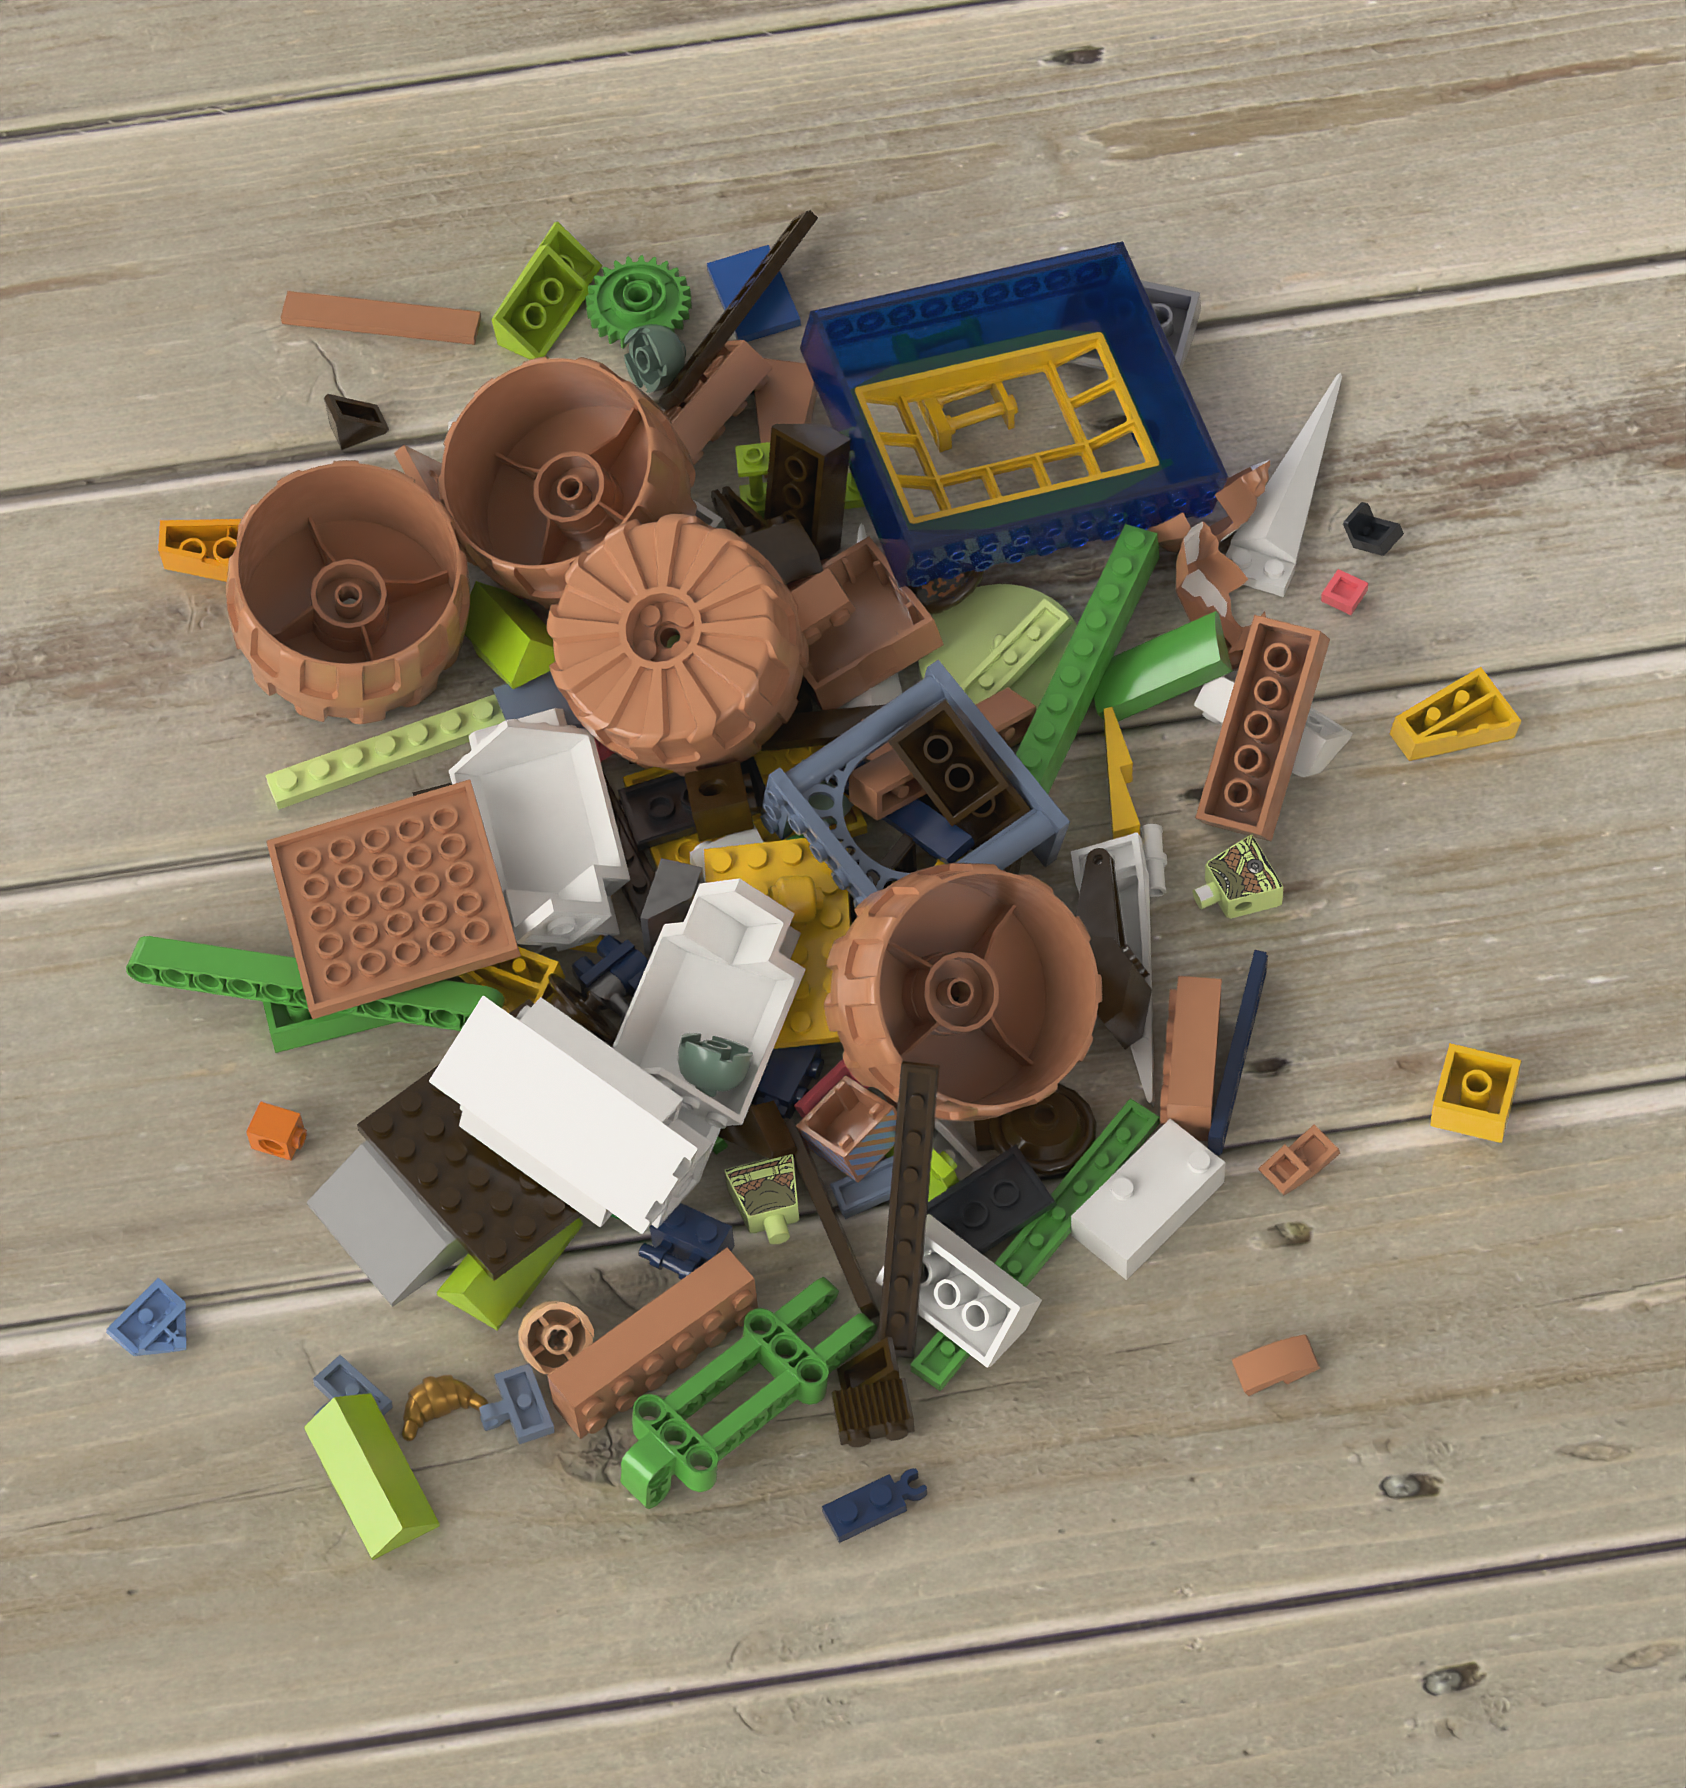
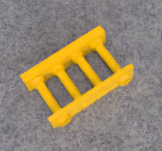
[891,308,1018,453]

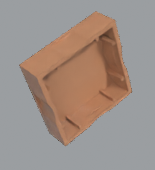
[787,536,944,710]

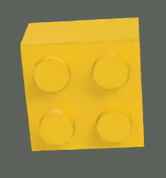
[1430,1043,1521,1143]

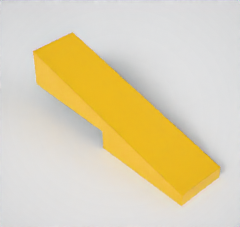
[1104,707,1140,840]

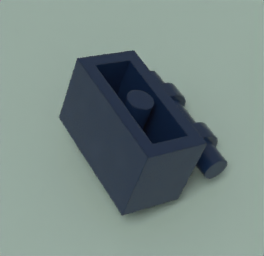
[638,1203,735,1280]

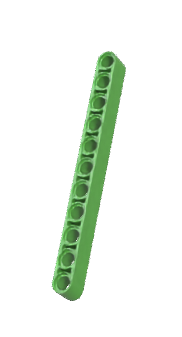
[126,936,505,1031]

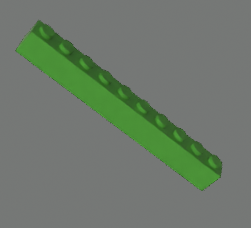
[1016,524,1159,794]

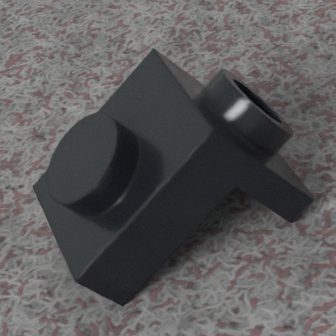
[1343,502,1404,556]

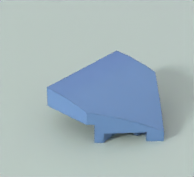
[106,1278,186,1356]

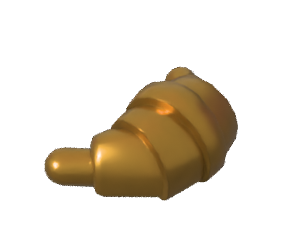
[402,1375,488,1441]

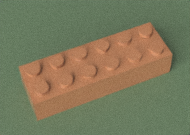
[1195,615,1330,842]
[547,1247,758,1439]

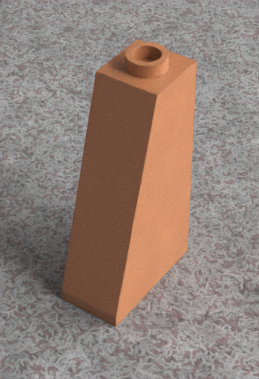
[754,358,819,478]

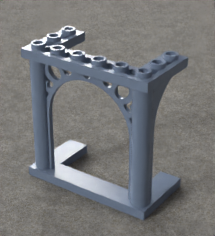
[760,660,1070,908]

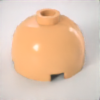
[518,1301,594,1375]

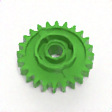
[585,255,692,349]

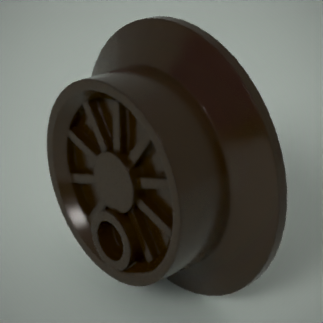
[546,973,619,1043]

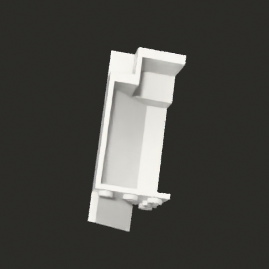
[449,708,630,954]
[612,878,806,1163]
[429,995,713,1235]

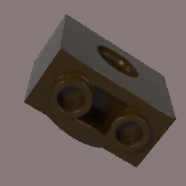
[684,761,758,842]

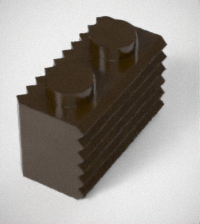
[831,1378,915,1447]

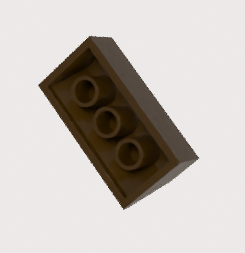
[764,424,851,561]

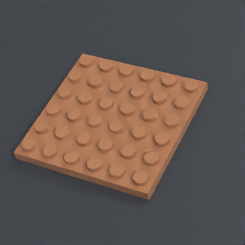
[266,779,521,1019]

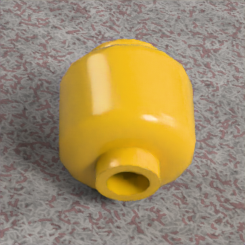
[769,876,823,923]

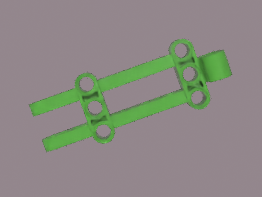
[620,1277,877,1509]

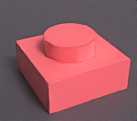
[1321,569,1368,615]

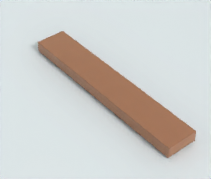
[281,291,481,345]

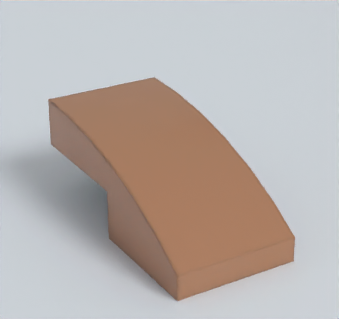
[1258,1124,1340,1196]
[1232,1334,1320,1396]

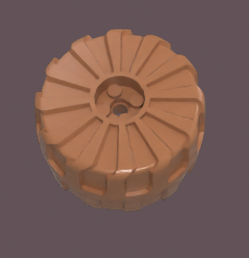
[438,356,697,610]
[226,460,470,724]
[546,514,809,776]
[824,863,1102,1121]

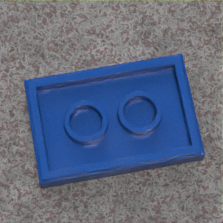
[707,245,801,342]

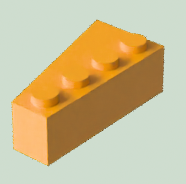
[158,519,241,582]

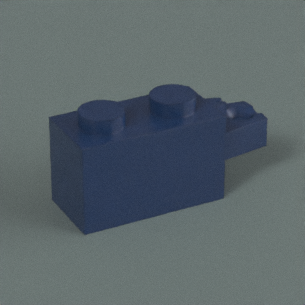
[751,1044,824,1119]

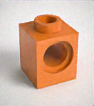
[246,1101,307,1161]

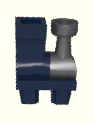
[572,935,649,1025]

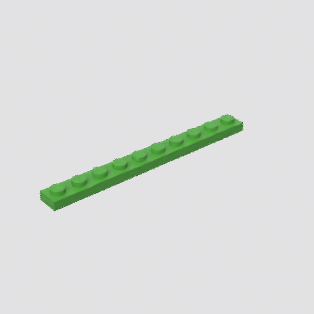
[910,1098,1160,1391]

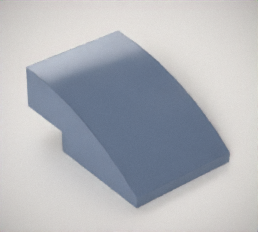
[493,672,585,729]

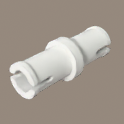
[1140,824,1167,897]

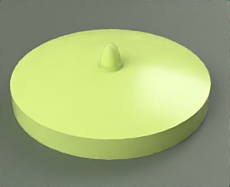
[918,584,1077,711]

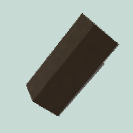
[888,698,1032,850]

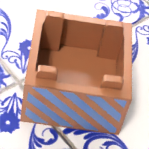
[796,1075,897,1183]

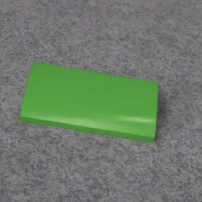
[1094,611,1233,722]
[263,1001,397,1053]

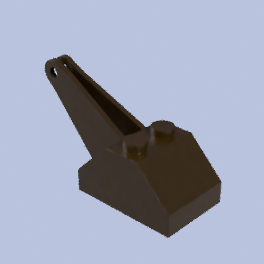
[711,486,823,584]
[1075,848,1152,1050]

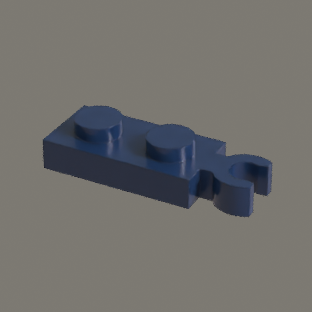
[822,1468,927,1543]

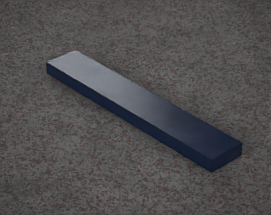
[829,760,975,864]
[1208,950,1268,1156]

